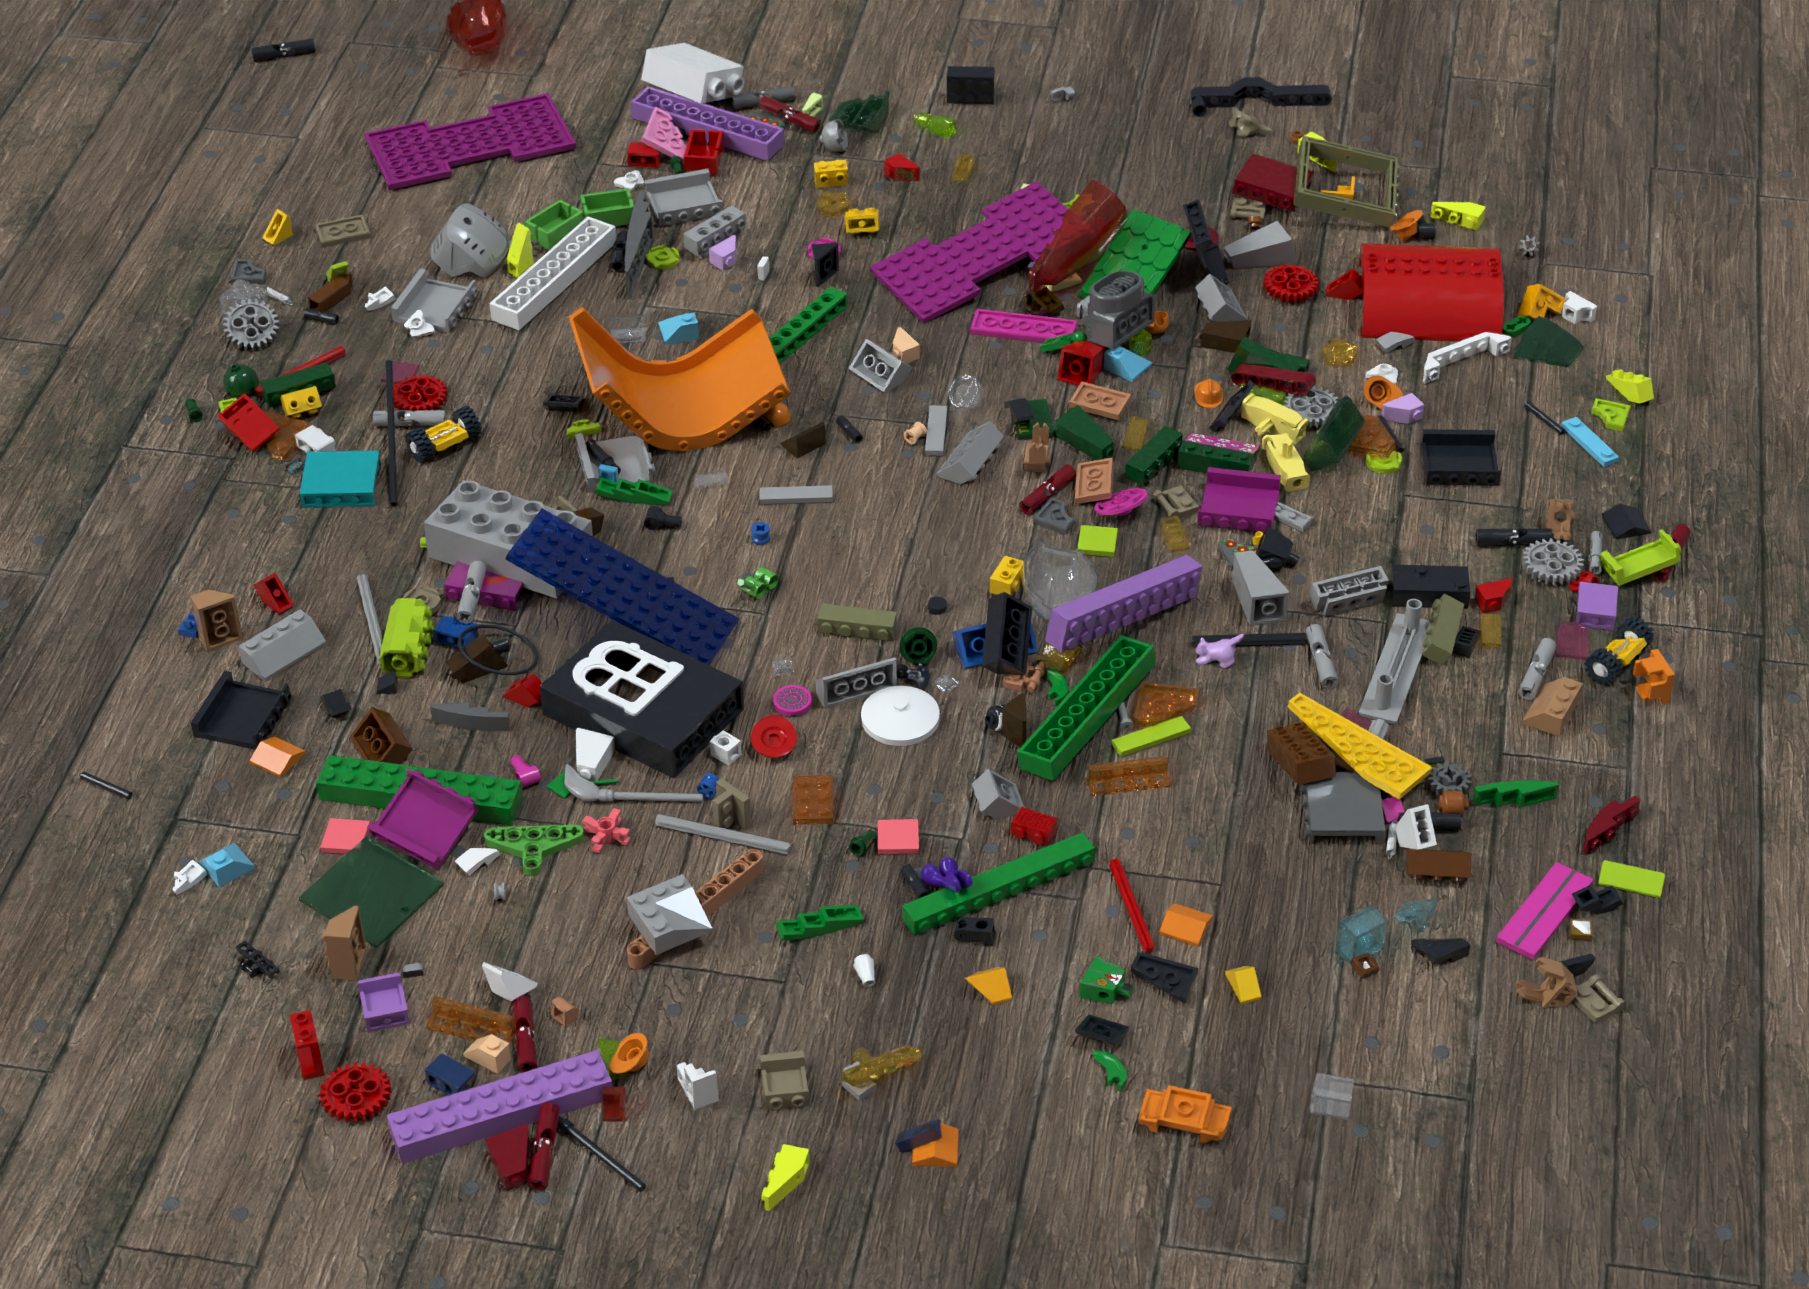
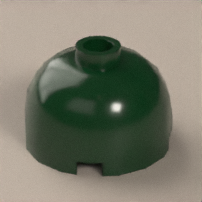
[223,364,260,397]

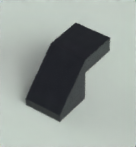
[1004,398,1034,422]
[320,689,352,717]
[1572,885,1623,913]

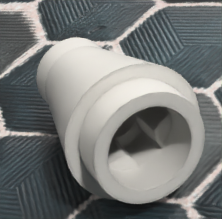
[853,954,876,987]

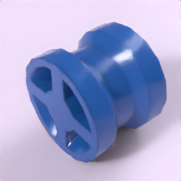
[751,522,770,545]
[697,773,719,799]

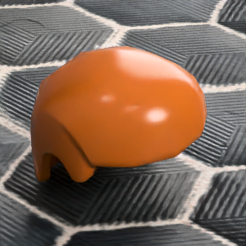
[1144,311,1169,334]
[762,402,791,427]

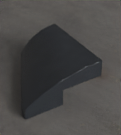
[1411,938,1470,965]

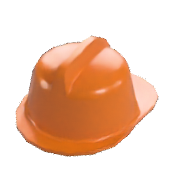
[1389,210,1423,242]
[1363,376,1403,409]
[1194,378,1223,408]
[609,1033,649,1074]

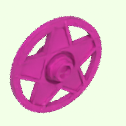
[1094,488,1148,516]

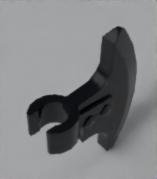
[896,663,930,690]

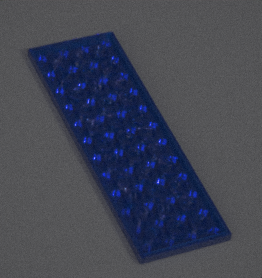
[505,508,739,666]

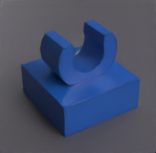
[178,614,199,639]

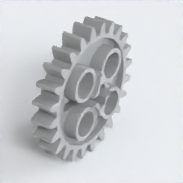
[223,299,280,351]
[1283,386,1341,428]
[1521,538,1584,585]

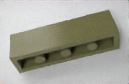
[1422,594,1464,665]
[818,603,897,641]

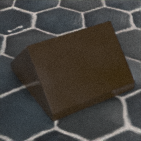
[781,421,826,459]
[1002,693,1027,748]

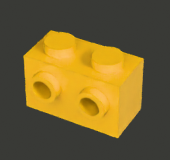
[814,160,848,188]
[845,208,880,234]
[280,386,322,419]
[990,556,1027,595]

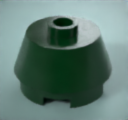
[899,627,937,664]

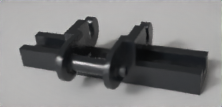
[236,941,280,979]

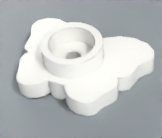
[614,171,644,191]
[404,310,435,338]
[1366,364,1398,385]

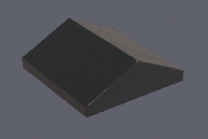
[543,394,585,412]
[1602,504,1651,540]
[1075,1014,1129,1047]

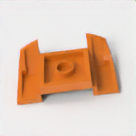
[1138,1085,1232,1143]

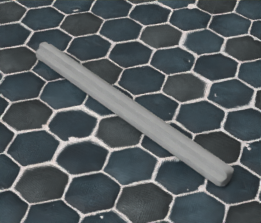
[357,574,383,665]
[655,814,791,855]

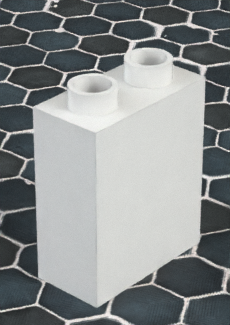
[641,43,744,104]

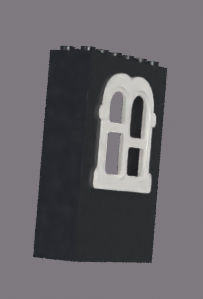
[540,620,744,779]

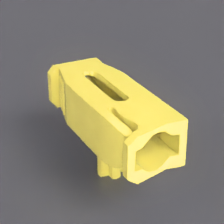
[1241,393,1309,445]
[1262,433,1310,492]

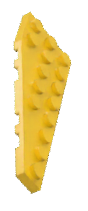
[1287,693,1432,799]

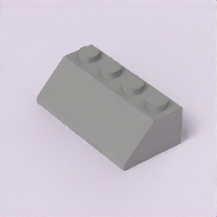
[936,421,1004,484]
[238,609,326,681]
[815,657,897,709]

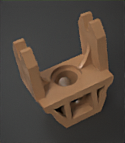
[1024,422,1051,473]
[1546,499,1575,540]
[1515,957,1578,1008]

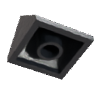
[812,242,839,287]

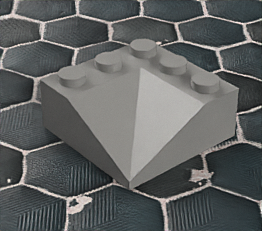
[626,874,713,955]

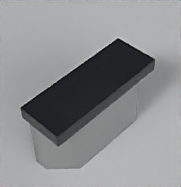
[402,963,424,978]

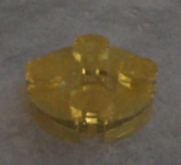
[817,191,850,217]
[1322,338,1357,366]

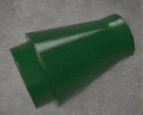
[849,830,877,856]

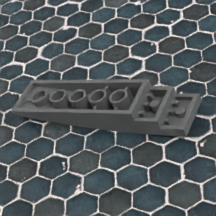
[625,191,653,299]

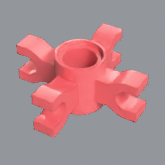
[583,808,631,853]

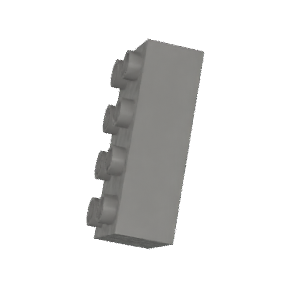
[424,480,595,598]

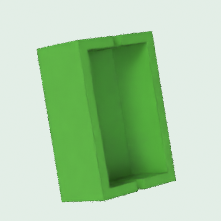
[580,188,634,226]
[524,199,584,250]

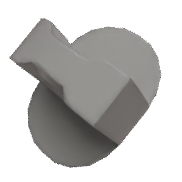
[1050,86,1075,102]

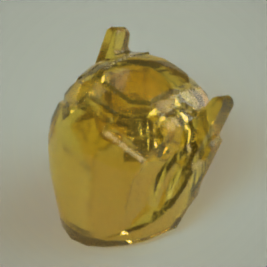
[1036,641,1083,673]

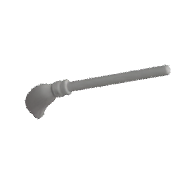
[564,764,703,802]

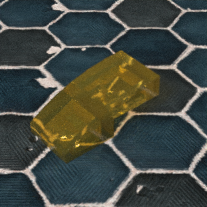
[1480,613,1501,647]

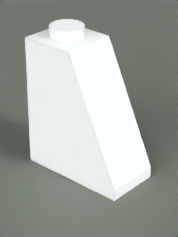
[576,728,615,781]
[1395,804,1437,850]

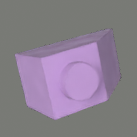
[709,235,737,271]
[1382,393,1424,424]

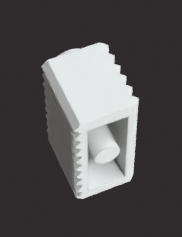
[295,425,336,453]

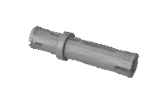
[1588,531,1603,575]

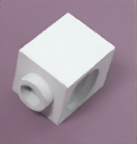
[710,731,742,766]

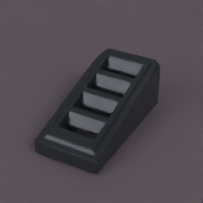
[1452,626,1481,658]

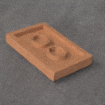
[1069,382,1131,420]
[1075,458,1114,504]

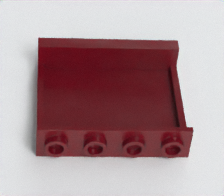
[1232,153,1314,212]

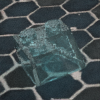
[1335,905,1388,966]

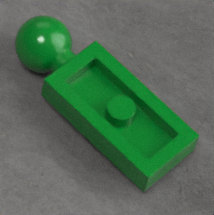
[1040,331,1087,352]

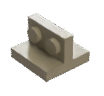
[712,778,751,830]

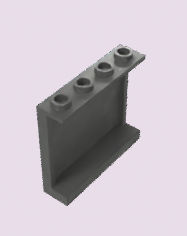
[1301,772,1385,845]

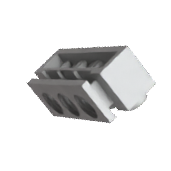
[683,205,746,259]
[1308,566,1389,616]

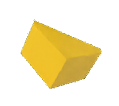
[262,209,293,245]
[1225,966,1261,1004]

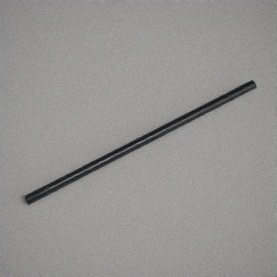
[386,360,398,507]

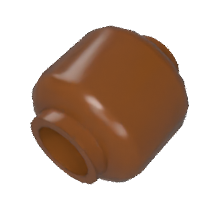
[1438,790,1468,816]

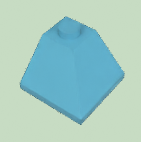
[658,313,699,345]
[1104,346,1152,382]
[198,843,255,887]

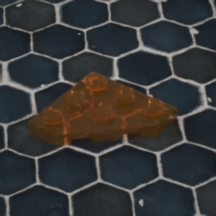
[264,411,312,460]
[1338,414,1396,458]
[1133,682,1199,726]

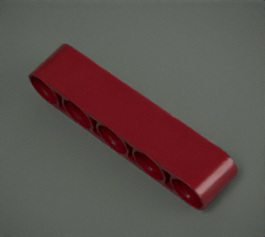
[1231,364,1316,395]

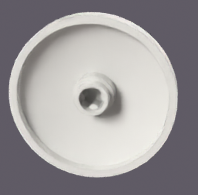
[861,686,940,746]

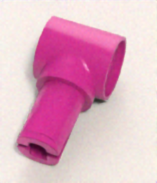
[510,755,541,789]

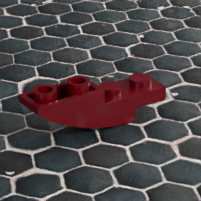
[1583,796,1641,854]

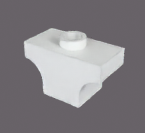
[1562,291,1597,324]

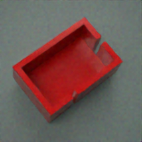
[684,129,724,175]

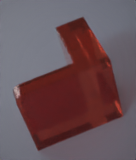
[603,1087,627,1122]

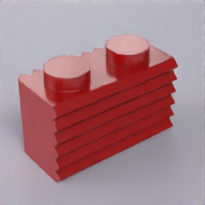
[1011,806,1058,846]

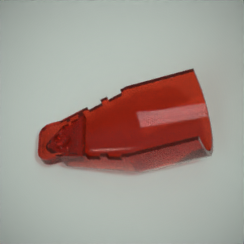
[1028,179,1128,293]

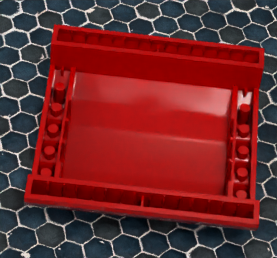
[1359,243,1503,342]

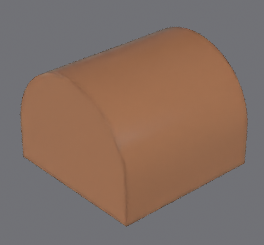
[552,997,578,1027]

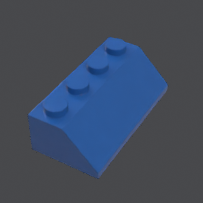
[952,622,1038,668]

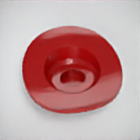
[751,715,797,758]

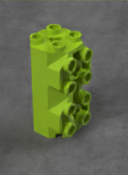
[379,598,434,679]

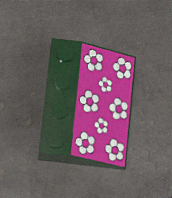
[1178,432,1261,474]

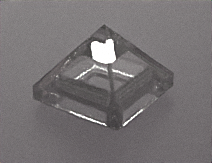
[772,658,794,676]
[933,673,960,693]

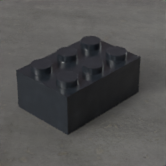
[947,66,995,104]

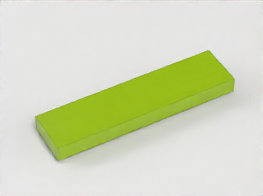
[1112,716,1191,757]

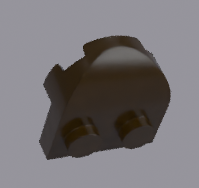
[1022,287,1064,317]

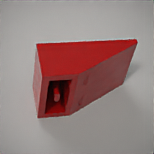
[217,394,280,452]

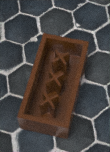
[1267,722,1336,785]

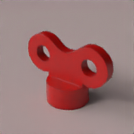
[1569,571,1599,592]

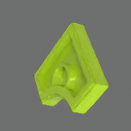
[1591,398,1631,432]

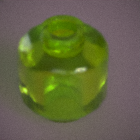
[1129,330,1152,356]

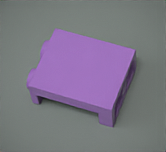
[1575,582,1618,631]
[358,973,410,1033]

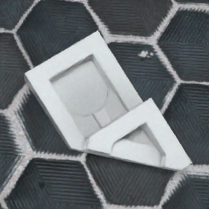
[365,287,396,311]
[455,848,500,876]
[173,860,208,895]

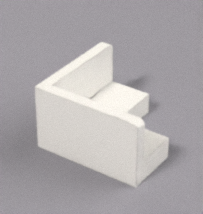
[677,1062,719,1110]

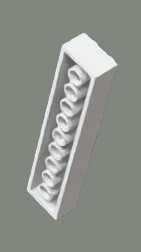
[489,217,616,330]

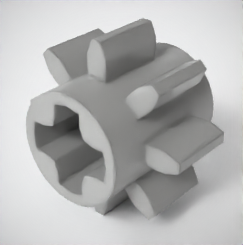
[1519,235,1540,256]

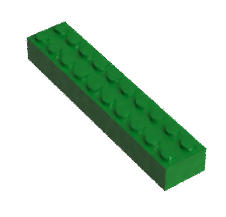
[1017,635,1156,781]
[316,755,523,826]

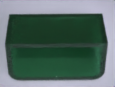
[1304,396,1366,472]

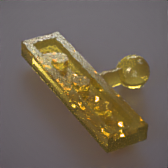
[841,1044,921,1087]

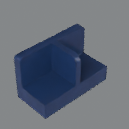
[425,1053,475,1096]

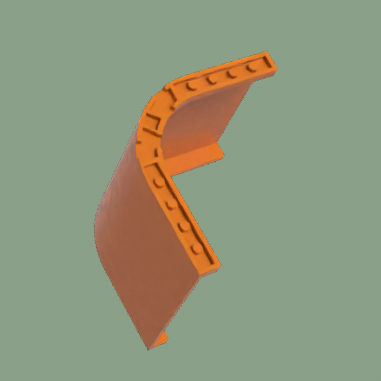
[569,307,791,451]

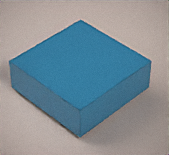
[598,464,619,483]

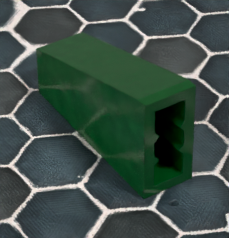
[1227,336,1300,372]
[1053,405,1114,460]

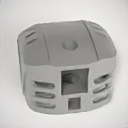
[431,203,509,277]

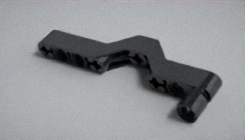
[1190,77,1332,117]

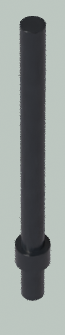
[558,1115,646,1192]

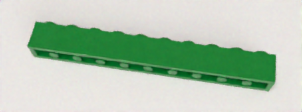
[902,832,1095,936]

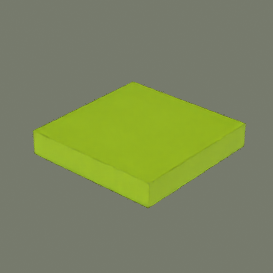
[1077,525,1118,557]

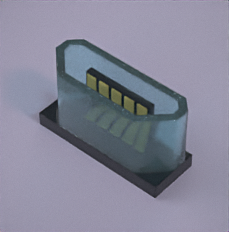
[286,458,305,474]

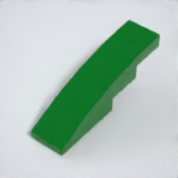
[595,477,673,505]
[1473,780,1559,808]
[775,905,865,941]

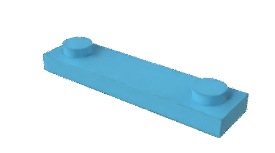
[1561,417,1619,467]

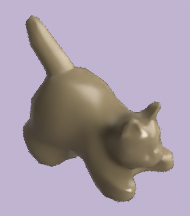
[1229,107,1272,138]

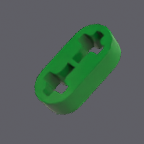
[1502,316,1530,339]

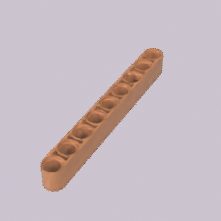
[627,849,763,970]

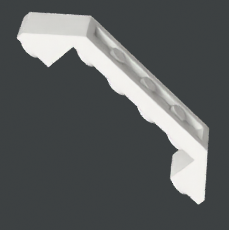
[1423,332,1512,384]

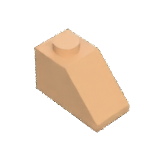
[892,327,920,363]
[463,1034,511,1074]

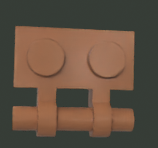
[1003,660,1046,692]

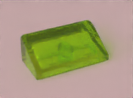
[597,1038,628,1080]

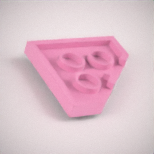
[641,107,687,164]

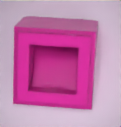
[1381,797,1404,824]

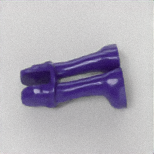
[921,857,973,892]

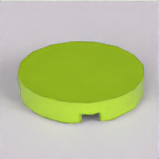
[646,245,680,270]
[1366,446,1402,474]

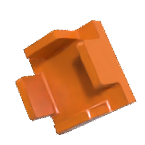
[1633,649,1675,704]

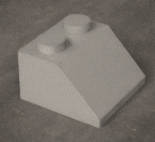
[972,769,1025,819]

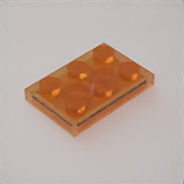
[793,775,833,825]

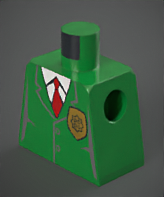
[1079,955,1133,1004]

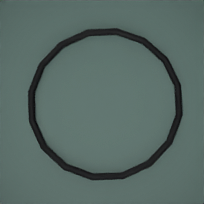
[457,624,539,676]

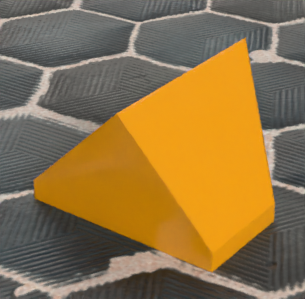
[965,967,1012,1005]

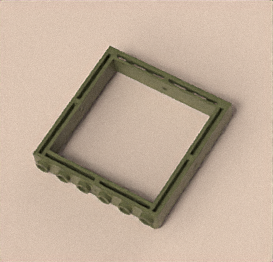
[1294,136,1400,229]

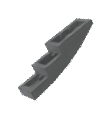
[430,702,510,731]

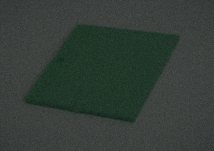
[299,836,444,948]

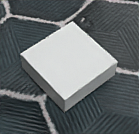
[757,256,769,280]

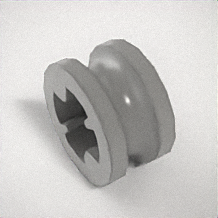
[494,882,506,901]

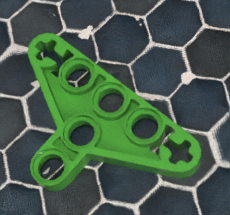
[484,825,584,876]

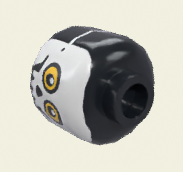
[985,704,1006,731]

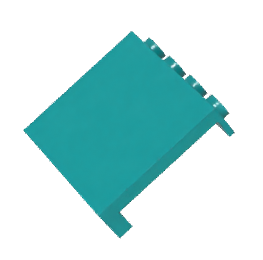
[300,451,381,508]

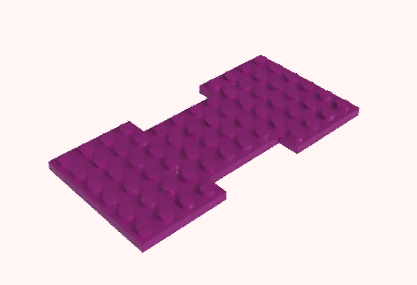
[364,93,576,190]
[870,181,1093,324]

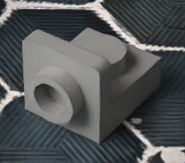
[842,1061,876,1101]

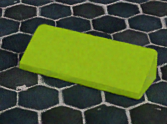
[1598,860,1665,898]

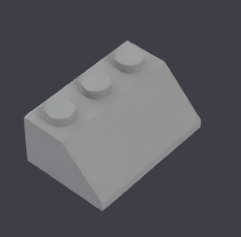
[1195,274,1247,322]
[848,339,913,393]

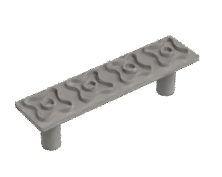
[1359,599,1431,724]

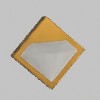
[1570,919,1593,941]

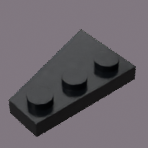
[1209,380,1255,432]
[1131,951,1198,1004]

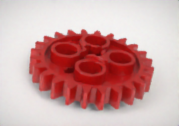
[1263,263,1319,303]
[394,374,448,411]
[319,1062,392,1123]

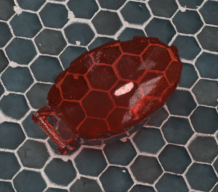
[446,0,508,55]

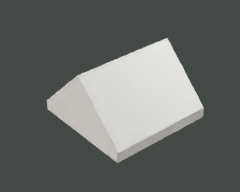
[482,962,538,1001]

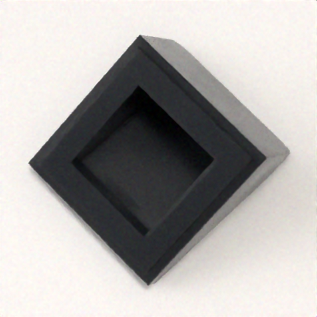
[377,670,398,694]

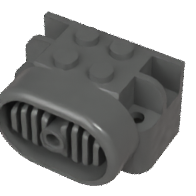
[1083,271,1154,349]

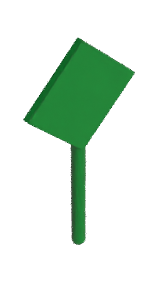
[546,771,618,799]

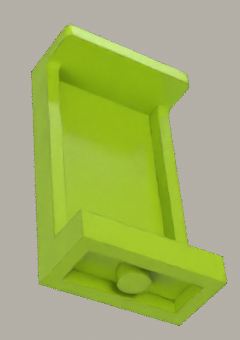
[1600,529,1682,586]

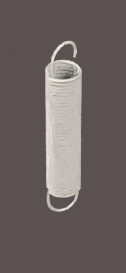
[261,286,293,305]
[1386,820,1397,859]

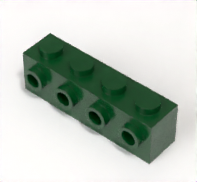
[260,362,336,408]
[1125,426,1183,485]

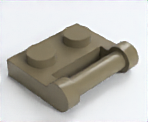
[1230,198,1267,221]
[1152,485,1199,520]
[1572,974,1626,1024]

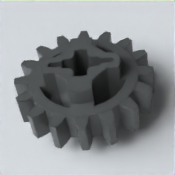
[1427,762,1471,796]

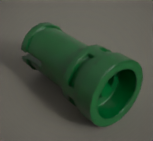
[670,156,685,175]
[185,399,203,422]

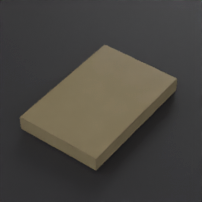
[315,215,371,248]

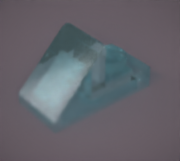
[1394,899,1438,932]

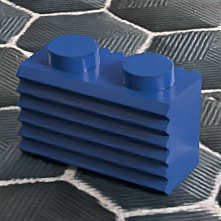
[433,615,479,648]

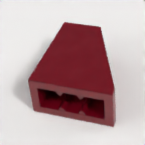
[485,1123,530,1191]

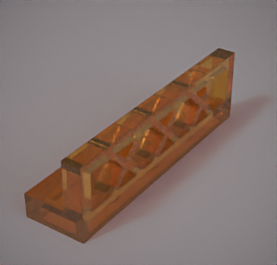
[1087,756,1171,796]
[426,996,515,1043]

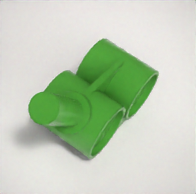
[737,567,779,599]

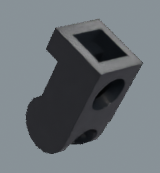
[954,917,996,946]

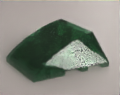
[829,91,889,132]
[1513,316,1584,367]

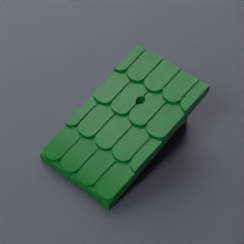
[1079,209,1192,299]

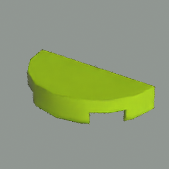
[567,420,602,439]

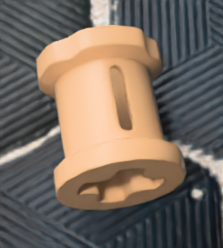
[904,422,927,445]

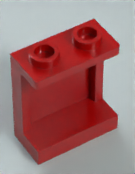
[290,1010,325,1081]

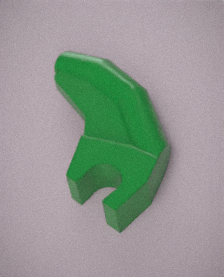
[1047,669,1070,706]
[1093,1050,1128,1092]

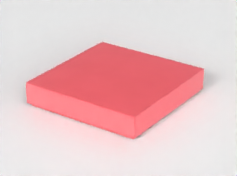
[320,818,370,855]
[878,819,919,854]

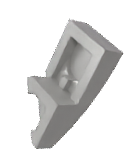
[1376,332,1415,353]

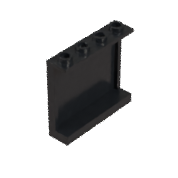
[1421,429,1501,486]
[191,670,292,750]

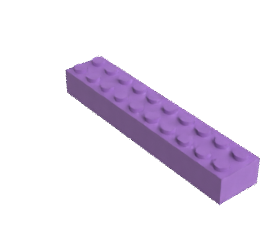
[631,86,784,161]
[1045,555,1203,652]
[387,1050,614,1164]

